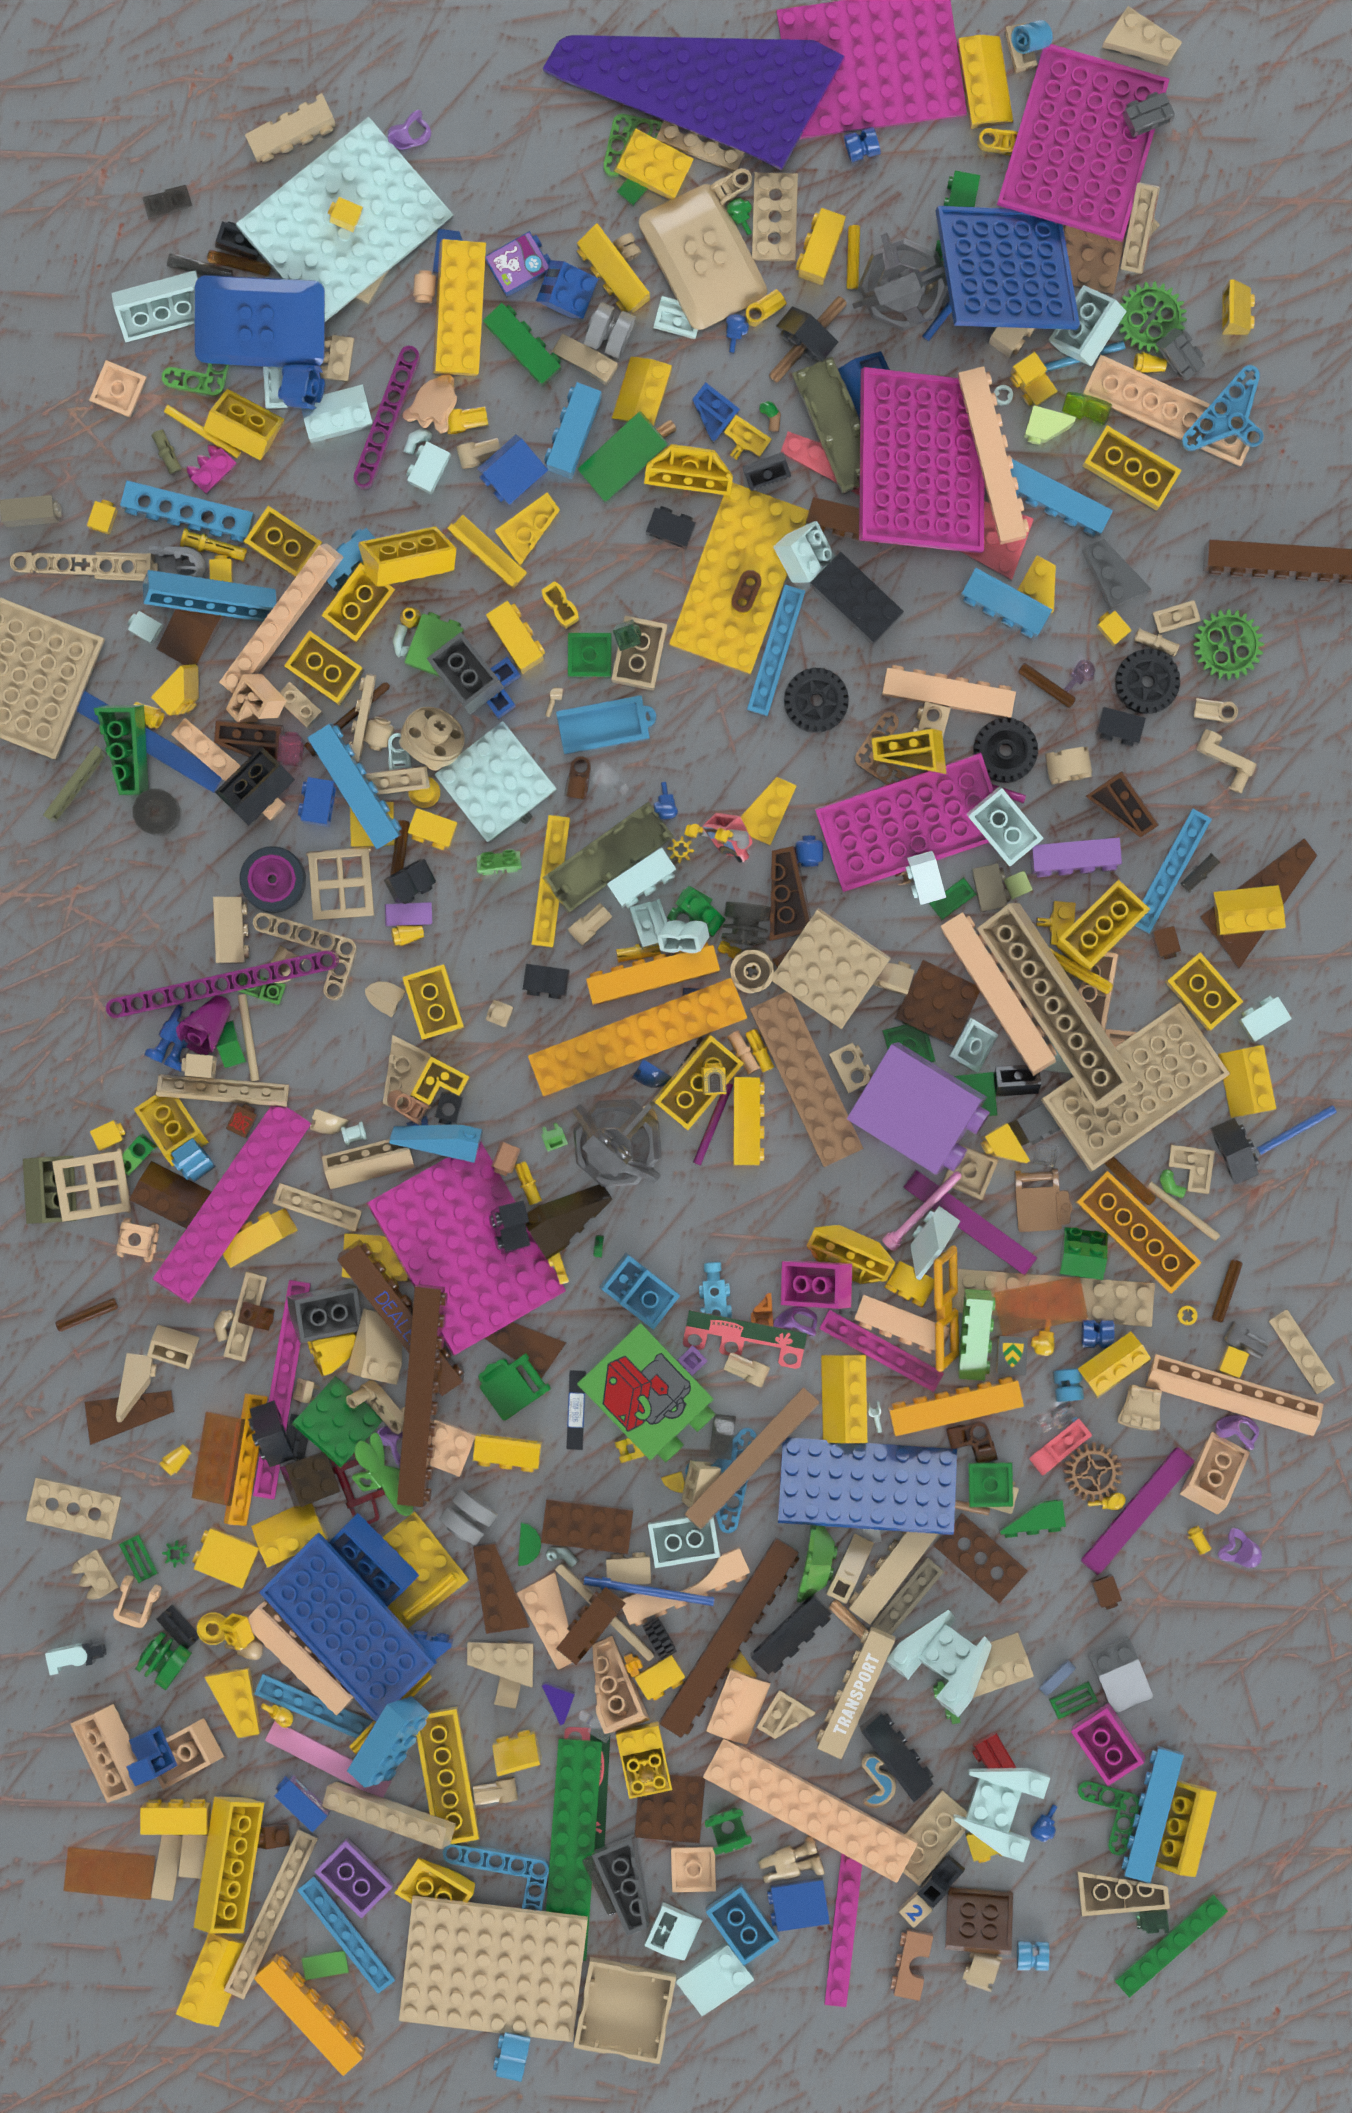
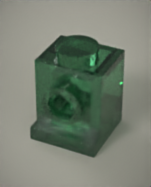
[612,619,642,651]
[1136,1909,1169,1934]

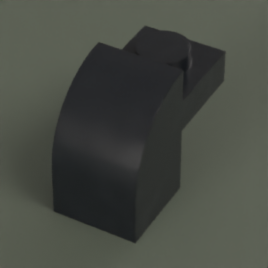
[917,1854,965,1908]

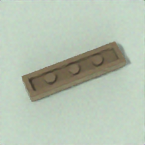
[871,1557,944,1635]

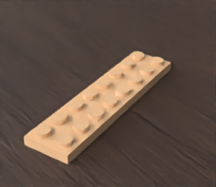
[1082,355,1259,467]

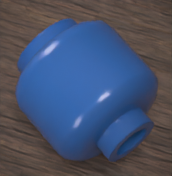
[795,835,823,867]

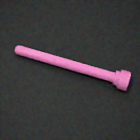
[882,1171,962,1251]

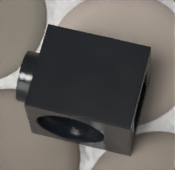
[435,1092,463,1125]

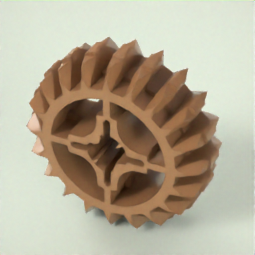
[1063,1442,1123,1502]

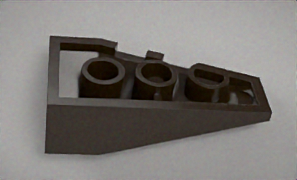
[525,1184,613,1260]

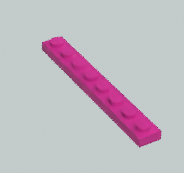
[824,1853,862,2007]

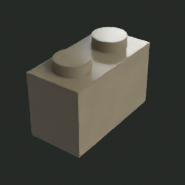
[971,863,1010,913]

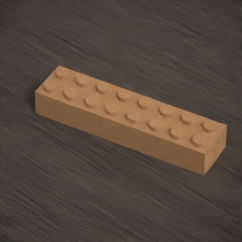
[749,991,864,1167]

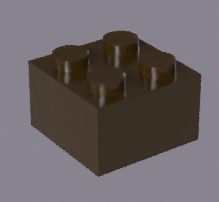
[280,1451,341,1508]

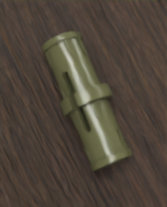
[151,429,182,475]

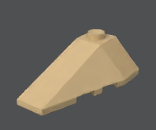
[873,961,915,996]

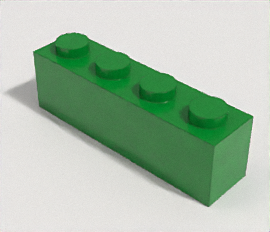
[935,170,981,261]
[483,303,562,387]

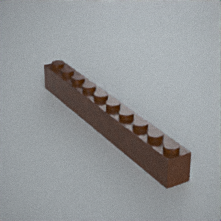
[397,1284,448,1507]
[659,1537,800,1738]

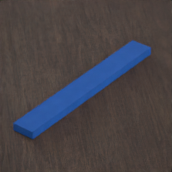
[77,691,222,793]

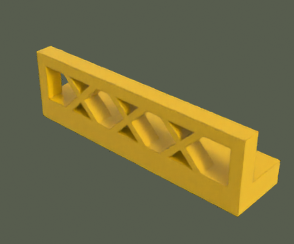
[447,514,527,589]

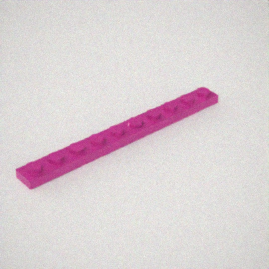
[253,1280,311,1499]

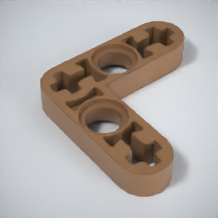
[855,712,909,785]

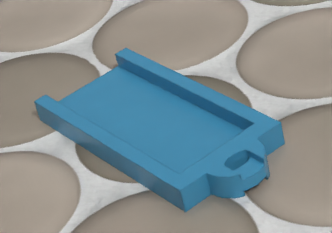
[556,695,656,755]

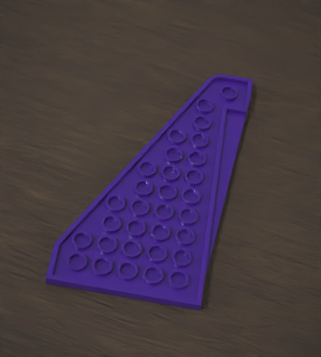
[543,35,845,171]

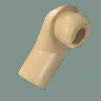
[214,1310,234,1342]

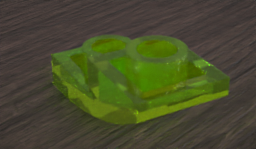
[1062,392,1112,425]

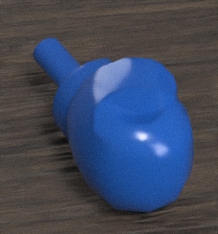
[726,314,749,353]
[654,782,678,819]
[1030,1805,1057,1842]

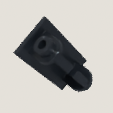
[287,1414,308,1461]
[156,1605,199,1649]

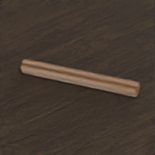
[769,296,847,383]

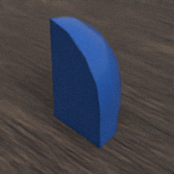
[632,1059,672,1088]

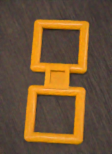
[933,1245,959,1372]

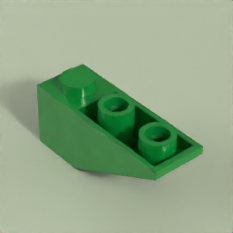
[999,1499,1066,1538]

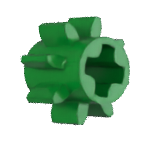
[162,1540,190,1568]

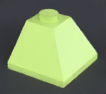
[1024,406,1076,445]

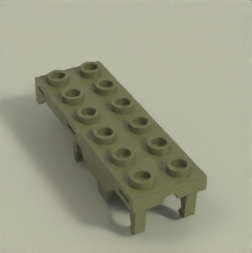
[792,357,860,494]
[542,801,674,913]

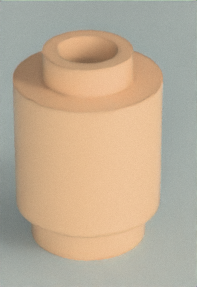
[413,270,436,303]

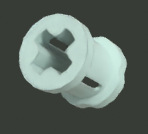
[341,1121,368,1146]

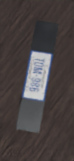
[566,1370,586,1450]

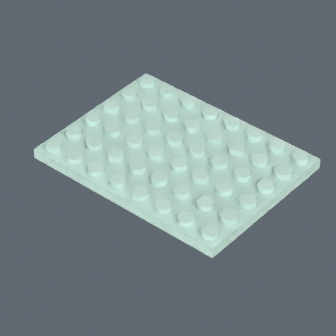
[236,117,454,322]

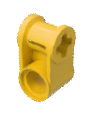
[977,128,1018,156]

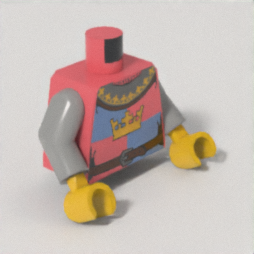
[684,813,752,863]

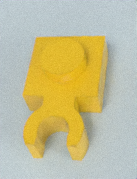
[548,1252,569,1285]

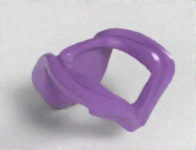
[388,109,431,150]
[773,1306,817,1337]
[1215,1415,1259,1450]
[377,1426,403,1467]
[1218,1528,1262,1568]

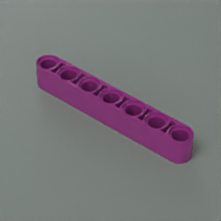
[353,345,420,490]
[903,1170,1037,1276]
[1081,1446,1195,1575]

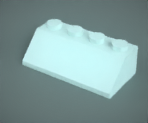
[111,271,198,343]

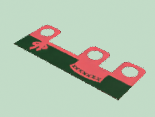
[683,1310,807,1369]
[564,1727,610,1849]

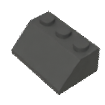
[287,1284,361,1343]

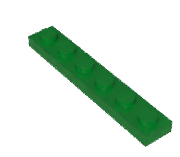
[1114,1894,1228,1998]

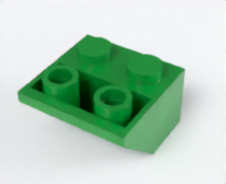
[1060,1227,1108,1280]

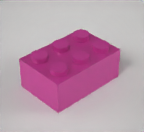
[781,1260,852,1309]
[1071,1703,1146,1786]

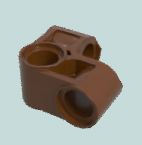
[564,756,591,800]
[946,1421,998,1463]

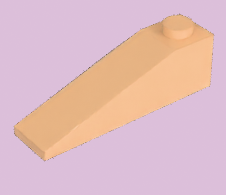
[592,1636,650,1734]

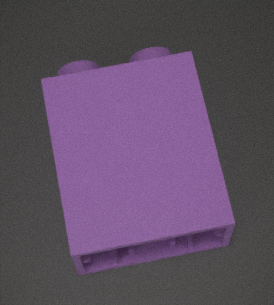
[847,1042,990,1175]

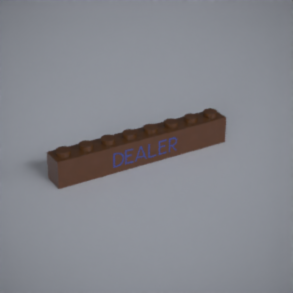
[337,1239,465,1396]

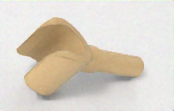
[545,687,563,717]

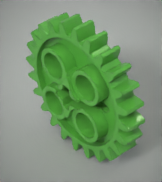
[1118,281,1187,353]
[1193,609,1264,680]

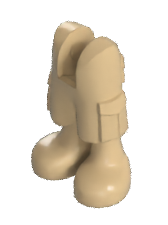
[758,1836,825,1883]

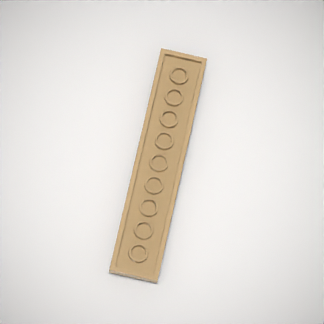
[934,1268,1155,1327]

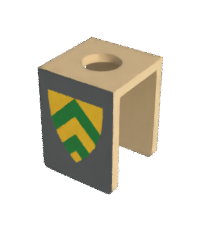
[996,1335,1028,1376]

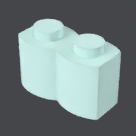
[657,920,709,953]

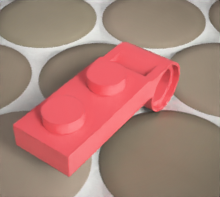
[1029,1418,1093,1476]

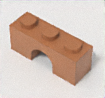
[890,1928,933,2001]

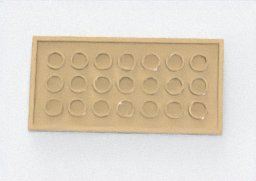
[1041,1002,1230,1172]

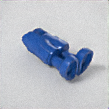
[144,1005,194,1072]

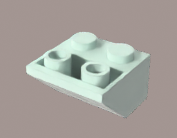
[773,521,836,583]
[644,1902,703,1961]

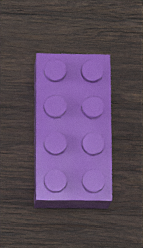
[1029,838,1122,878]

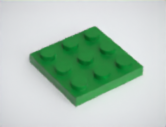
[292,1376,383,1468]

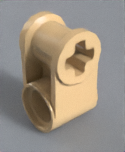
[710,168,752,205]

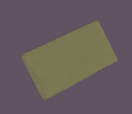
[43,745,107,823]

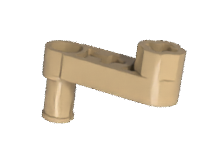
[1196,729,1257,794]
[346,1380,405,1434]

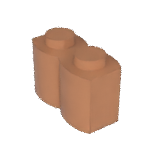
[491,1141,521,1176]

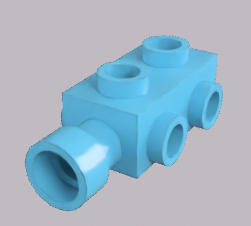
[699,1262,732,1318]

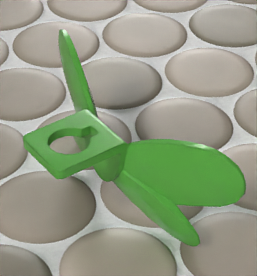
[352,1433,413,1516]

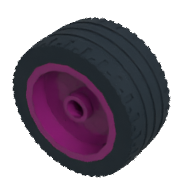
[239,846,306,913]

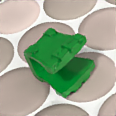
[705,1807,752,1855]

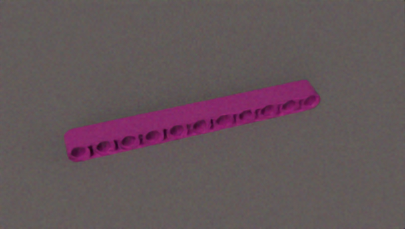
[106,950,339,1018]

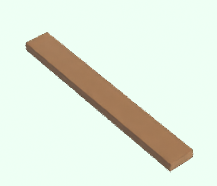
[684,1387,820,1530]

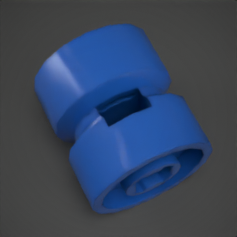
[844,127,881,163]
[1081,1320,1115,1348]

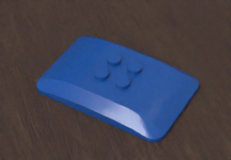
[195,275,325,367]

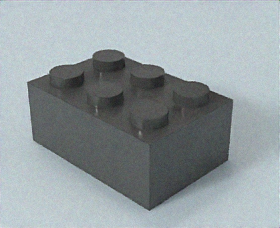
[426,632,504,715]

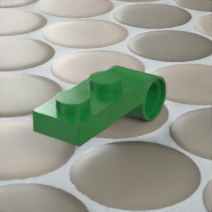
[675,886,726,937]

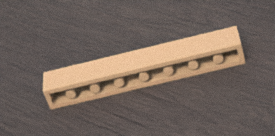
[958,366,1029,545]
[219,543,344,693]
[941,912,1057,1076]
[1146,1354,1324,1436]

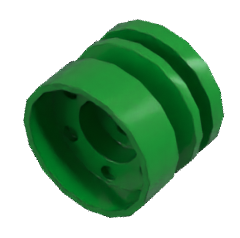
[135,1632,192,1691]

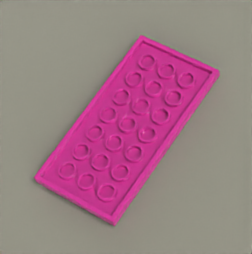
[815,753,994,892]

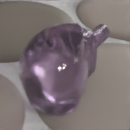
[1064,659,1096,692]

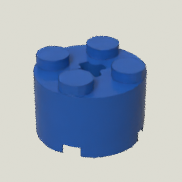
[278,364,325,410]

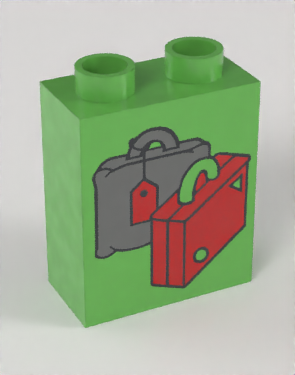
[577,1323,716,1463]

